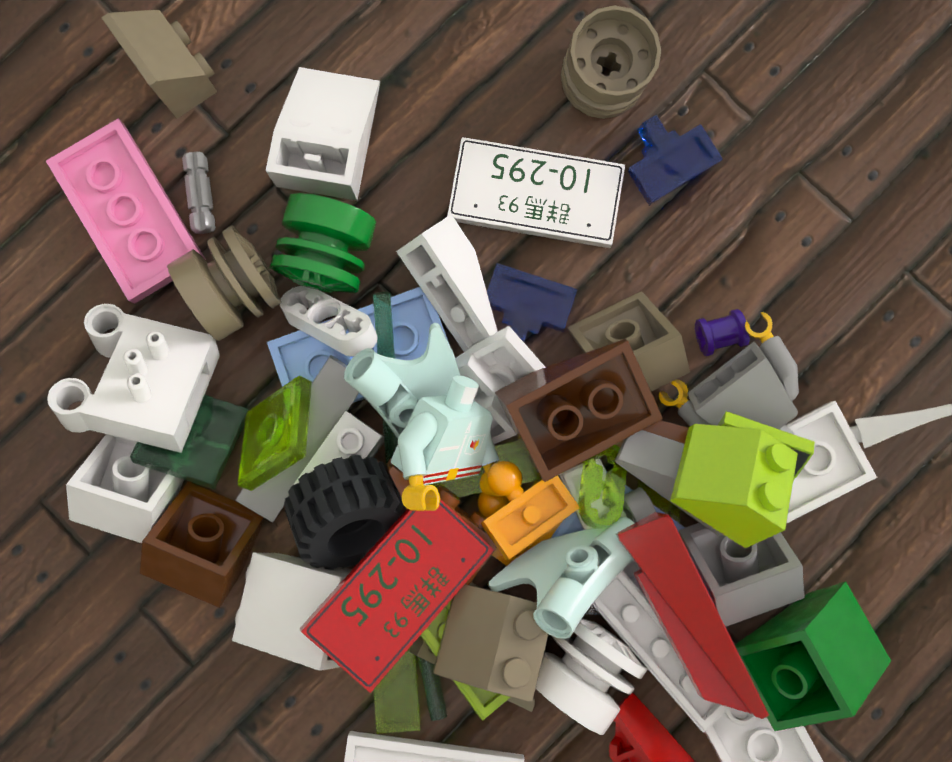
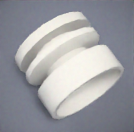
[535,618,648,735]

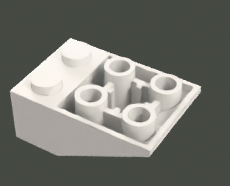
[266,67,380,201]

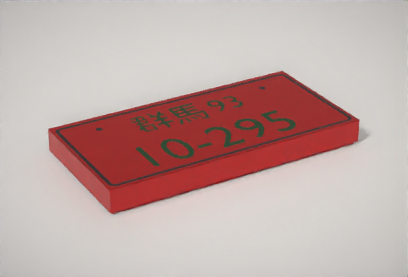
[300,499,494,693]

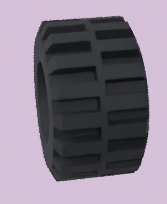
[284,455,407,570]

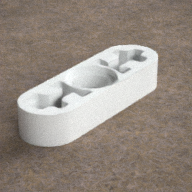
[280,286,378,356]

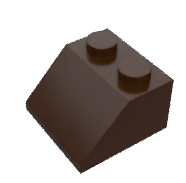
[140,482,265,608]

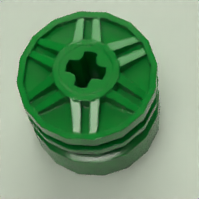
[269,193,376,293]

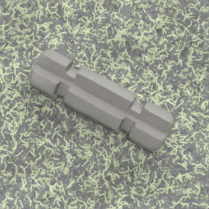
[182,152,216,234]

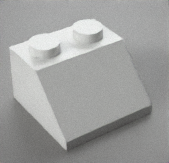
[66,434,184,543]

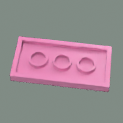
[46,118,206,304]

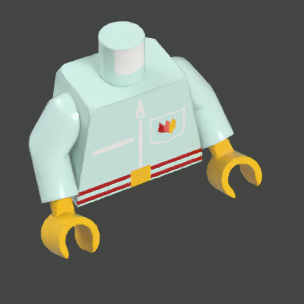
[391,375,499,511]

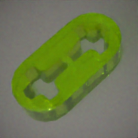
[578,445,627,529]

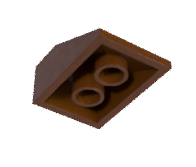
[495,339,663,482]

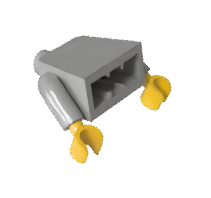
[659,312,799,434]

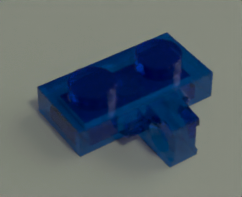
[628,115,723,206]
[487,263,577,342]

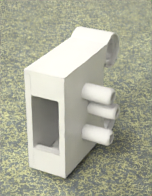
[47,304,220,453]

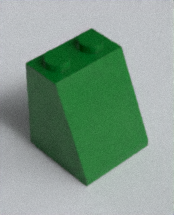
[735,582,891,731]

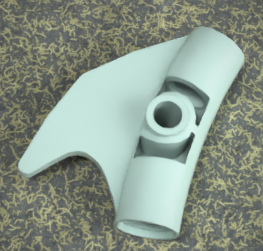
[344,323,460,438]
[489,517,634,639]

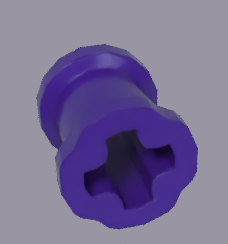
[695,309,750,356]

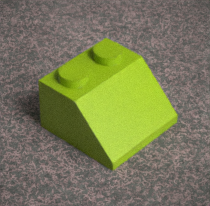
[670,424,798,548]

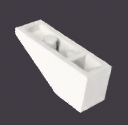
[396,214,498,352]

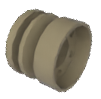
[561,5,661,119]
[167,225,282,341]

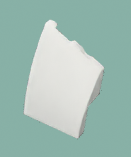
[455,326,545,444]

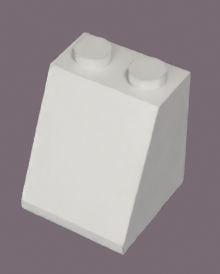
[232,552,352,671]

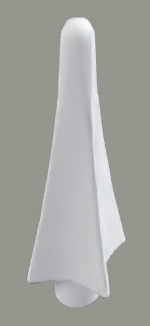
[850,403,952,448]

